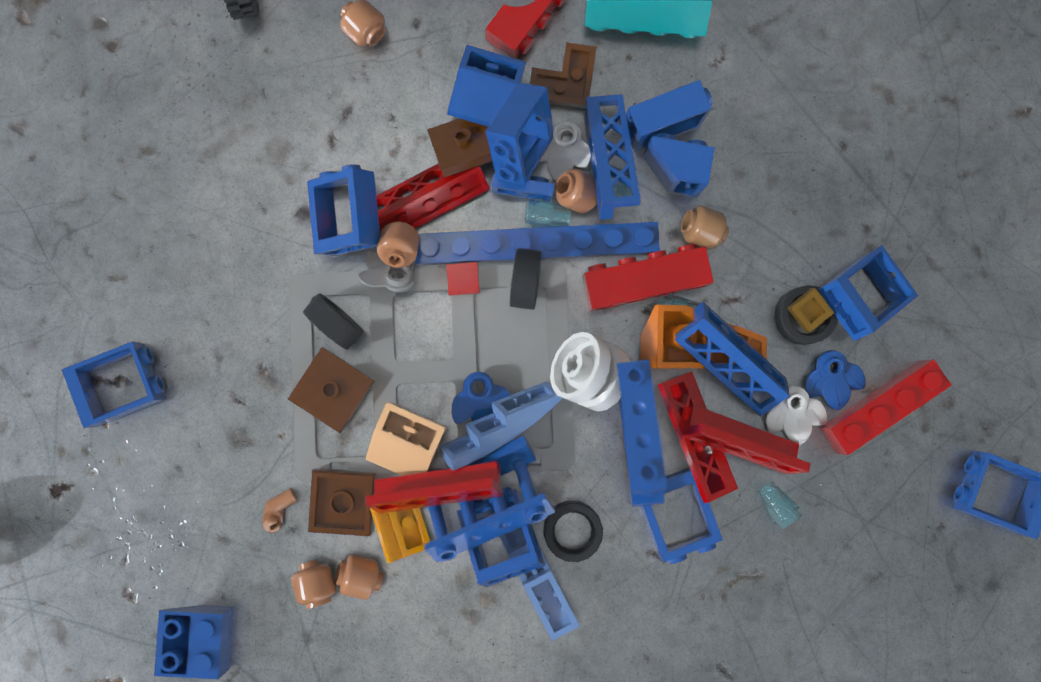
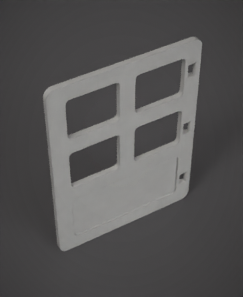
[289,262,575,483]

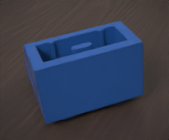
[447,45,526,127]
[643,134,715,197]
[154,605,234,680]

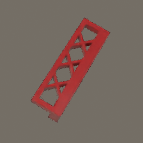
[376,163,490,233]
[658,371,738,503]
[681,405,811,474]
[366,462,502,513]

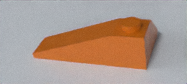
[640,305,767,369]

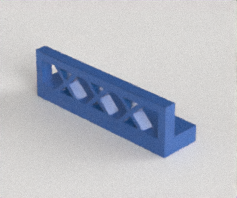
[584,94,641,220]
[675,302,790,417]

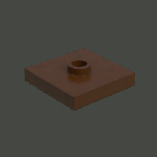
[427,118,492,177]
[288,347,375,433]
[308,468,376,536]

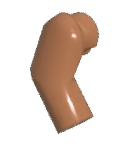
[262,488,298,533]

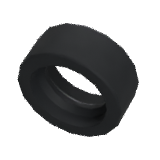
[510,248,542,310]
[774,285,838,345]
[303,293,364,350]
[543,500,603,562]

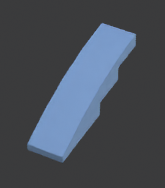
[439,381,562,471]
[499,527,580,641]

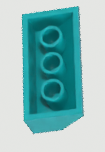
[584,0,713,38]

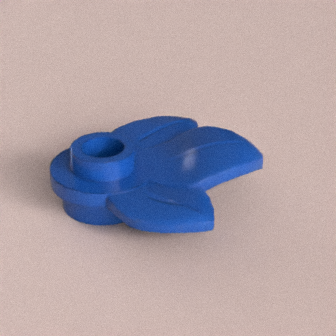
[805,350,866,410]
[451,372,510,424]

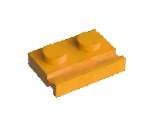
[370,508,430,563]

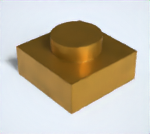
[787,288,834,333]

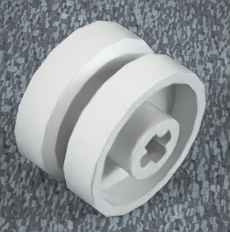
[550,332,630,412]

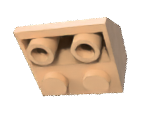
[365,402,448,476]

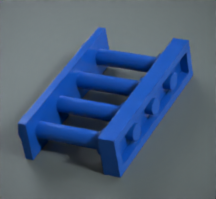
[617,360,667,507]
[422,436,555,563]

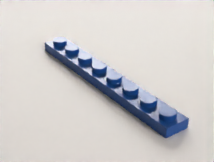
[415,222,660,266]

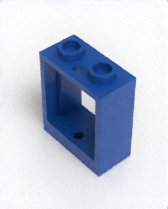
[626,80,713,152]
[486,82,554,185]
[307,164,380,256]
[818,245,919,341]
[61,341,165,428]
[953,451,1041,540]
[640,467,723,564]
[457,487,545,587]

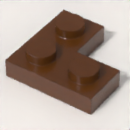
[530,42,596,109]

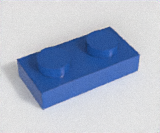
[491,174,554,202]

